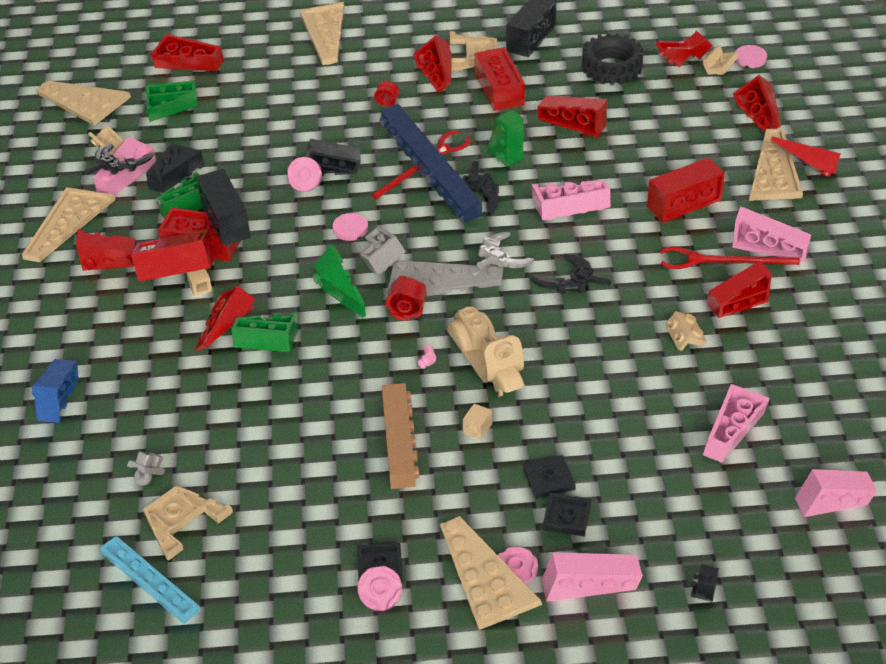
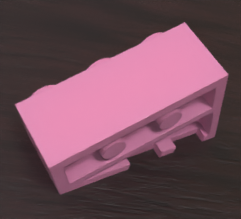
[795,469,877,517]

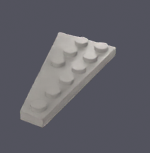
[386,260,503,299]

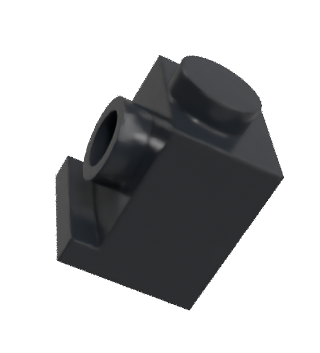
[691,564,719,602]

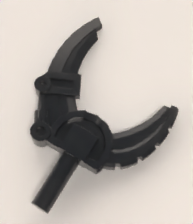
[86,144,154,175]
[462,161,499,215]
[530,254,611,294]

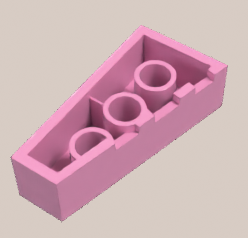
[93,136,156,195]
[532,180,610,220]
[732,206,811,262]
[703,384,770,463]
[541,553,643,602]

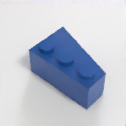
[32,359,79,423]

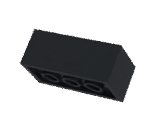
[506,0,557,58]
[196,168,251,246]

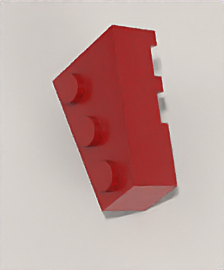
[76,229,137,271]
[707,261,772,318]

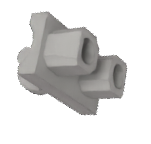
[127,451,165,486]

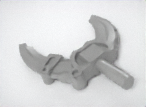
[477,232,534,269]

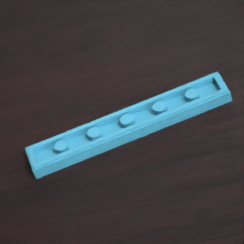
[99,536,201,624]

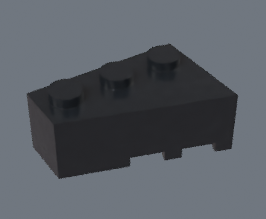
[305,139,361,176]
[146,143,204,193]

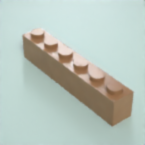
[382,383,419,489]

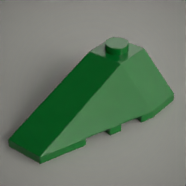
[313,245,366,318]

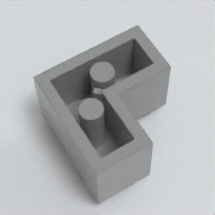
[360,226,406,275]

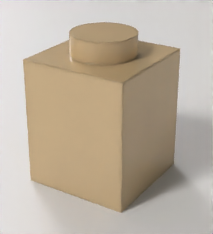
[186,269,212,296]
[463,404,492,440]

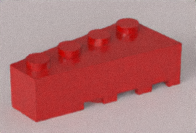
[151,34,224,71]
[538,95,607,137]

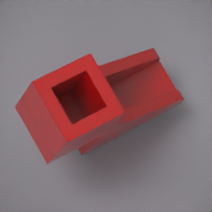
[655,31,713,67]

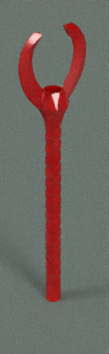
[372,130,471,200]
[660,246,800,269]

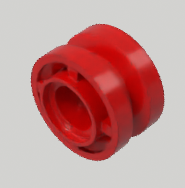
[374,81,400,107]

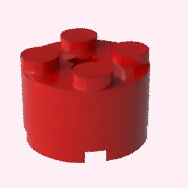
[386,275,427,321]

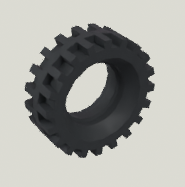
[582,33,644,85]

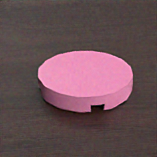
[735,45,767,68]
[287,157,322,192]
[333,213,368,241]
[498,547,538,584]
[358,566,402,611]

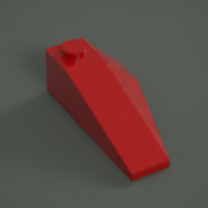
[414,35,452,93]
[733,75,781,133]
[771,137,841,177]
[195,286,255,352]

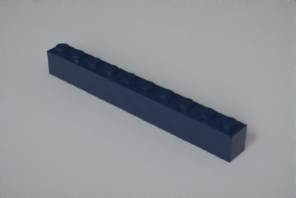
[380,104,482,223]

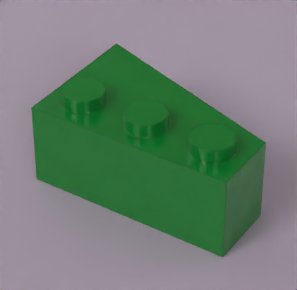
[146,80,198,122]
[487,110,524,167]
[156,172,203,219]
[232,312,298,352]

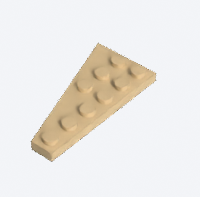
[300,2,344,65]
[36,81,131,126]
[749,129,803,201]
[22,187,115,262]
[440,516,542,630]

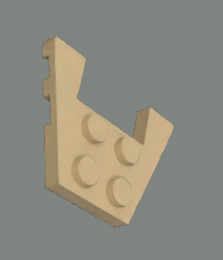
[450,31,497,72]
[143,486,233,561]

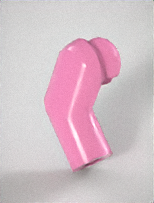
[418,345,436,369]

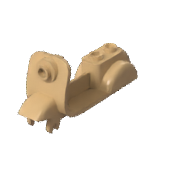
[447,307,525,397]

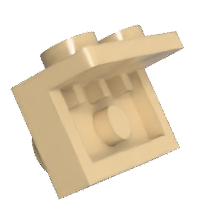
[703,45,738,75]
[88,125,125,155]
[665,311,707,351]

